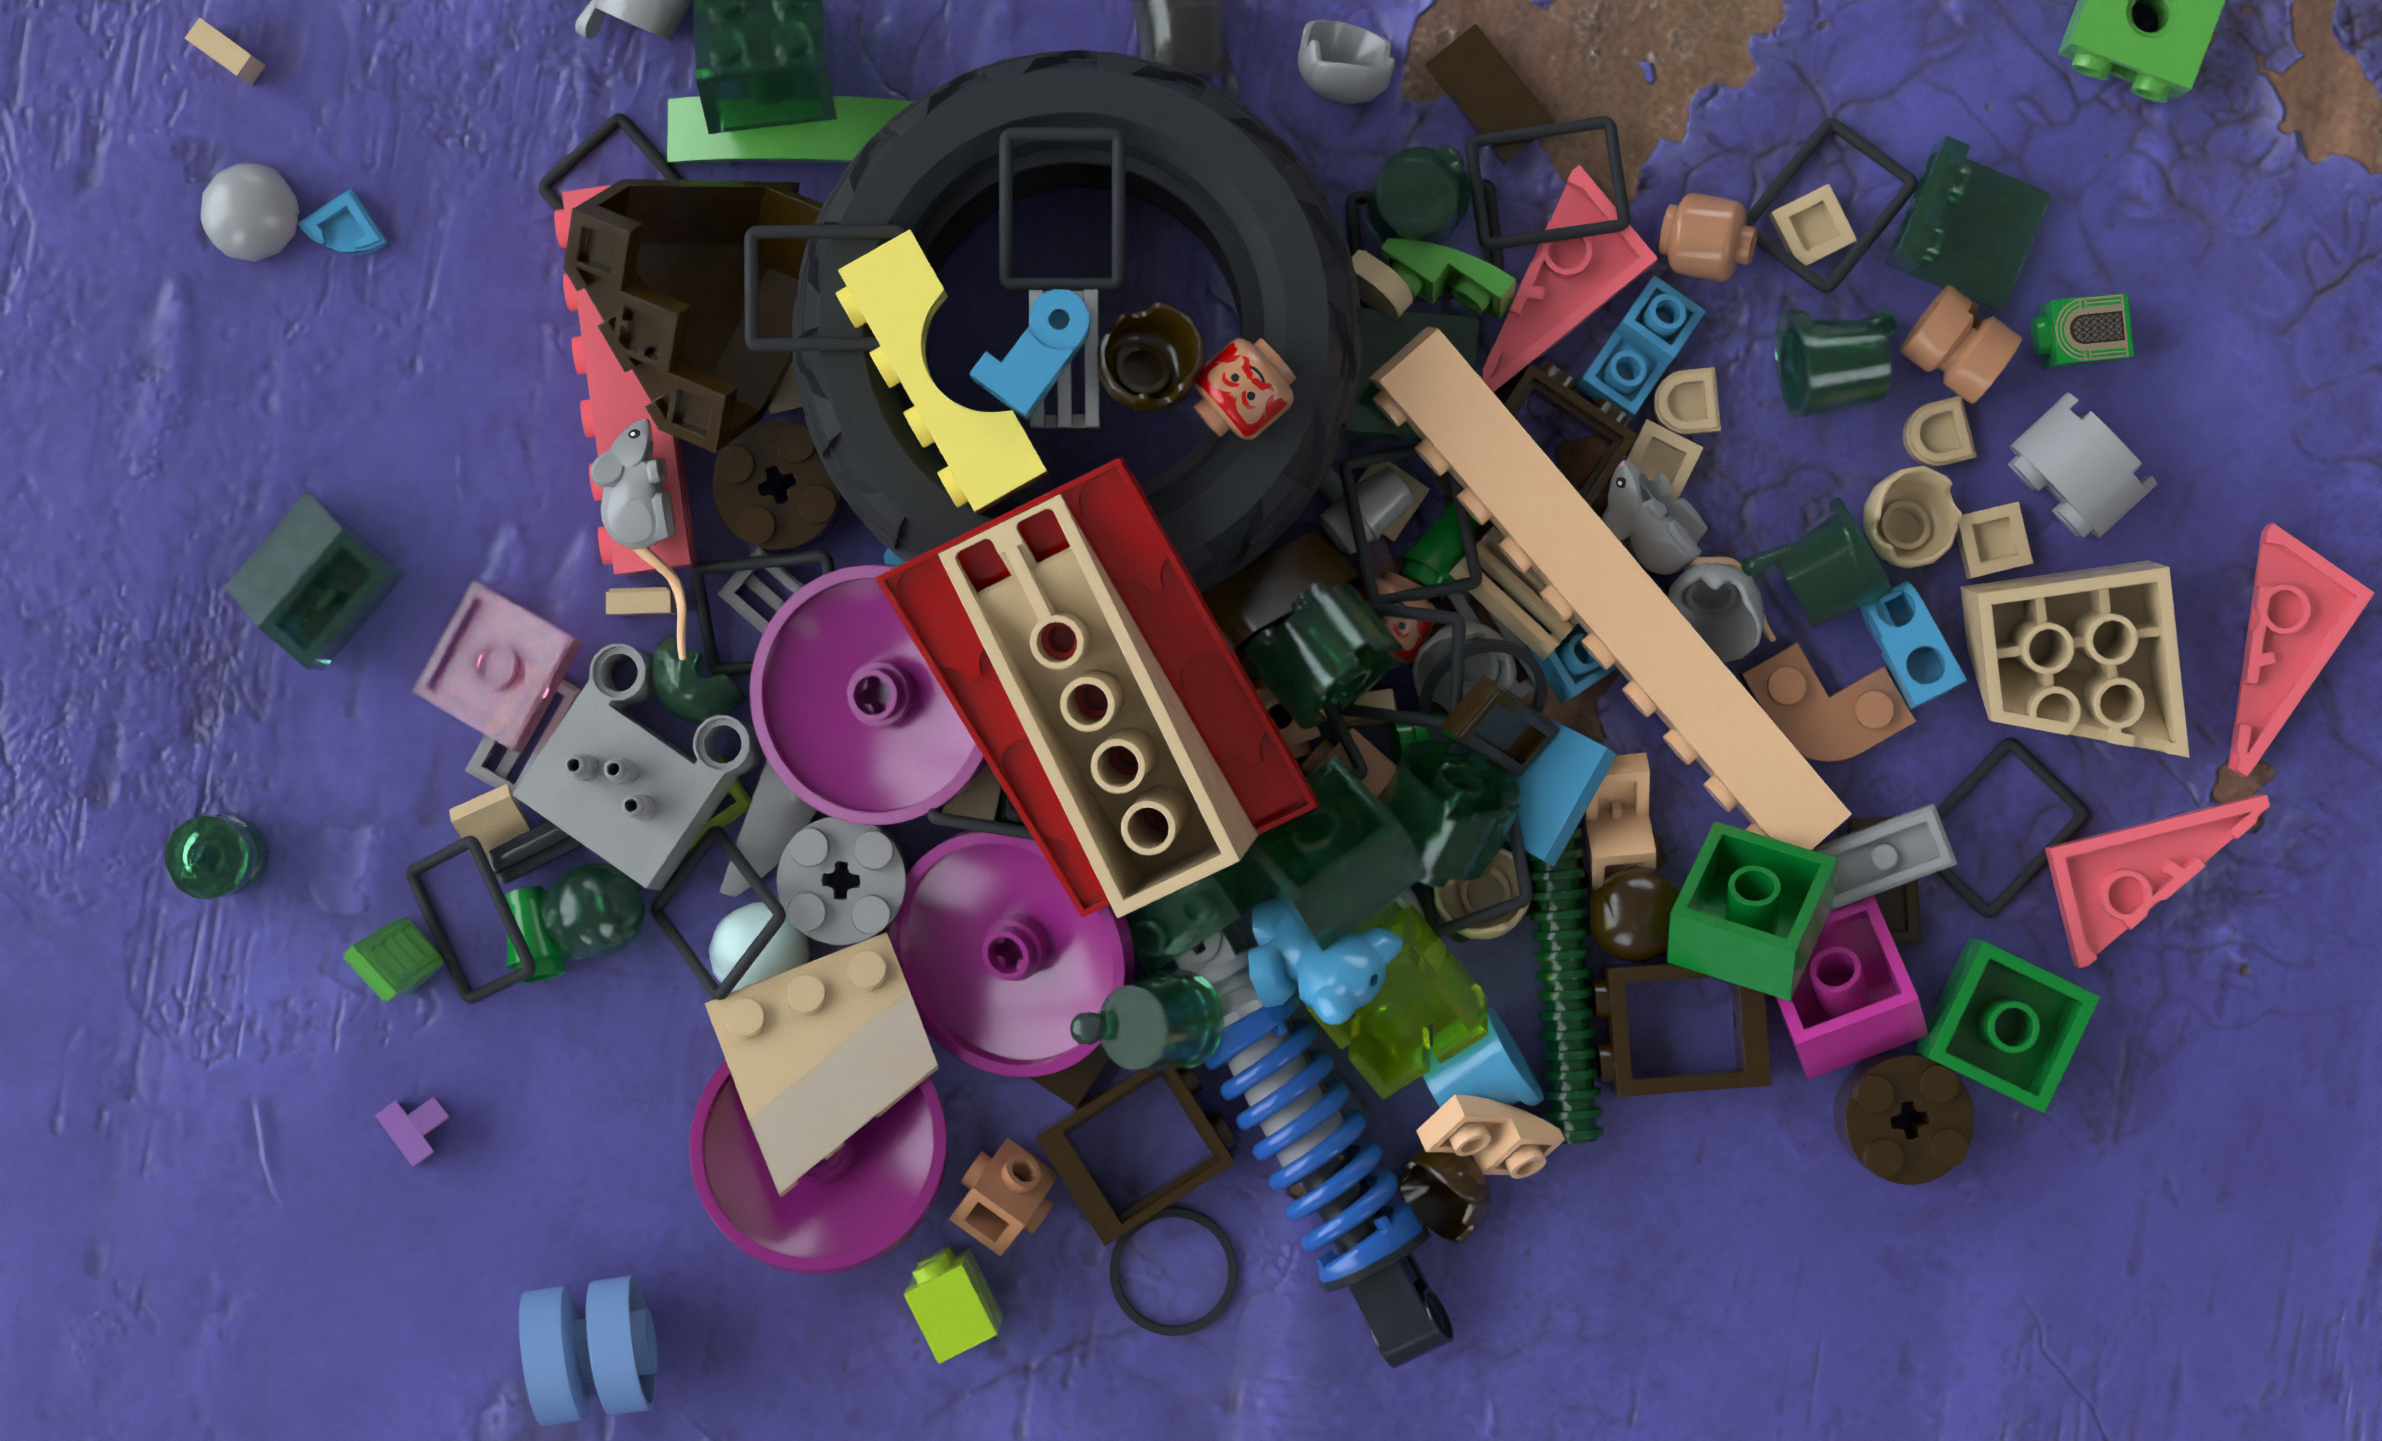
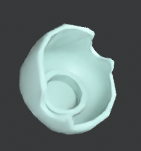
[708,902,810,993]

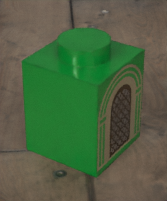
[2030,293,2134,370]

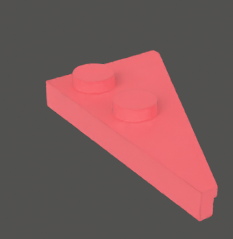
[1480,164,1658,394]
[2228,523,2375,777]
[2045,794,2270,968]

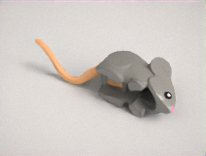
[591,418,687,660]
[1602,460,1776,642]

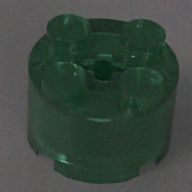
[1245,582,1403,729]
[1369,740,1521,887]

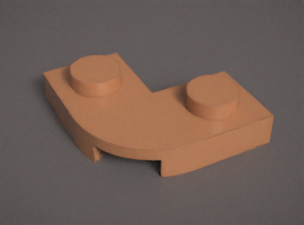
[1739,643,1916,762]

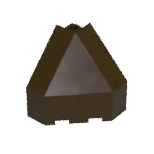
[563,179,824,453]

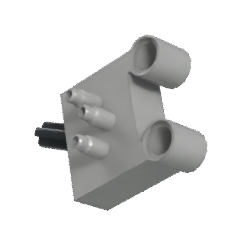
[487,644,763,890]

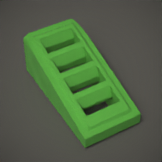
[343,917,444,1002]

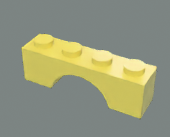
[835,229,1049,515]

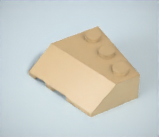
[1960,560,2190,758]
[705,932,939,1198]

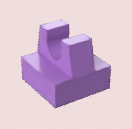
[374,1096,450,1168]

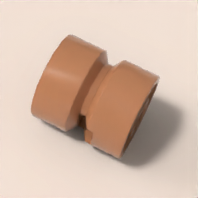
[1899,284,2022,404]

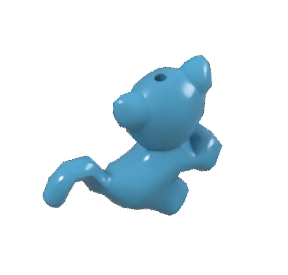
[1248,850,1412,1025]

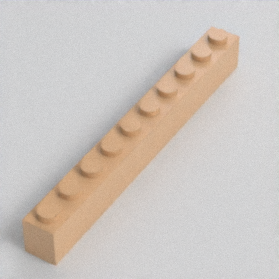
[1369,326,1852,850]

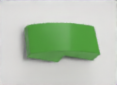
[1381,238,1516,320]

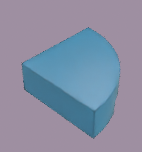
[297,188,390,255]

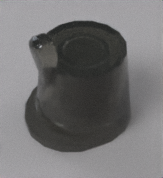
[1132,0,1241,101]

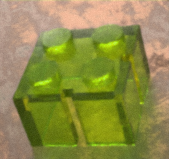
[1306,904,1488,1100]

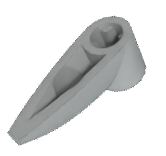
[719,760,817,897]

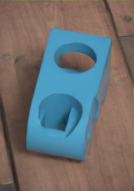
[969,289,1090,421]
[1860,581,1967,710]

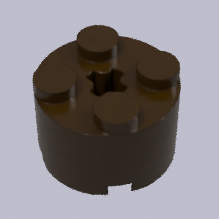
[712,420,846,553]
[1833,1050,1974,1185]

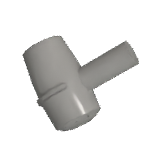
[1318,466,1415,555]

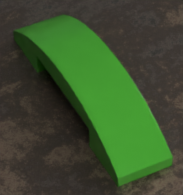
[667,94,914,165]

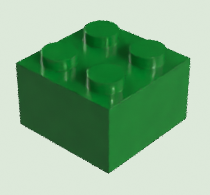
[1667,821,1838,1001]
[1914,937,2100,1114]

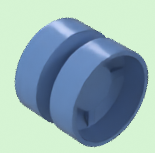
[519,1275,658,1427]

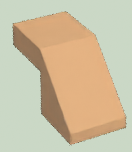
[1583,753,1656,894]

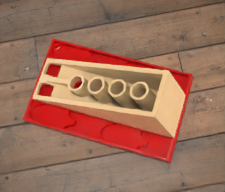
[875,456,1320,918]

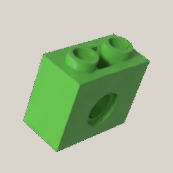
[2057,0,2226,103]

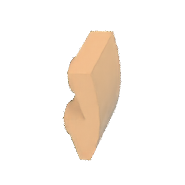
[1416,1094,1565,1179]

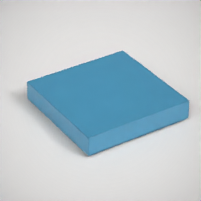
[1449,718,1617,867]

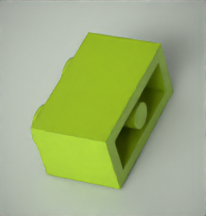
[904,1246,1003,1364]

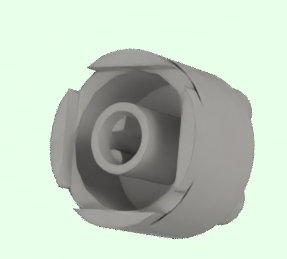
[2007,392,2158,539]
[776,817,910,945]

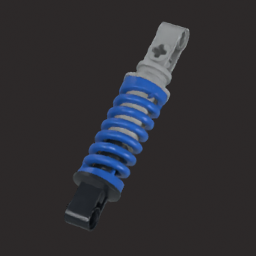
[1144,875,1454,1368]

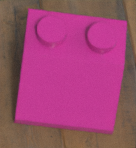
[1774,895,1928,1080]

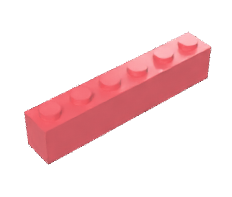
[554,185,698,577]

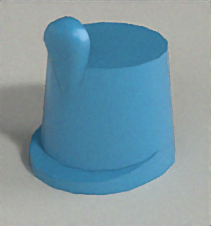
[1417,1006,1544,1108]

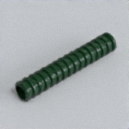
[1526,828,1604,1144]

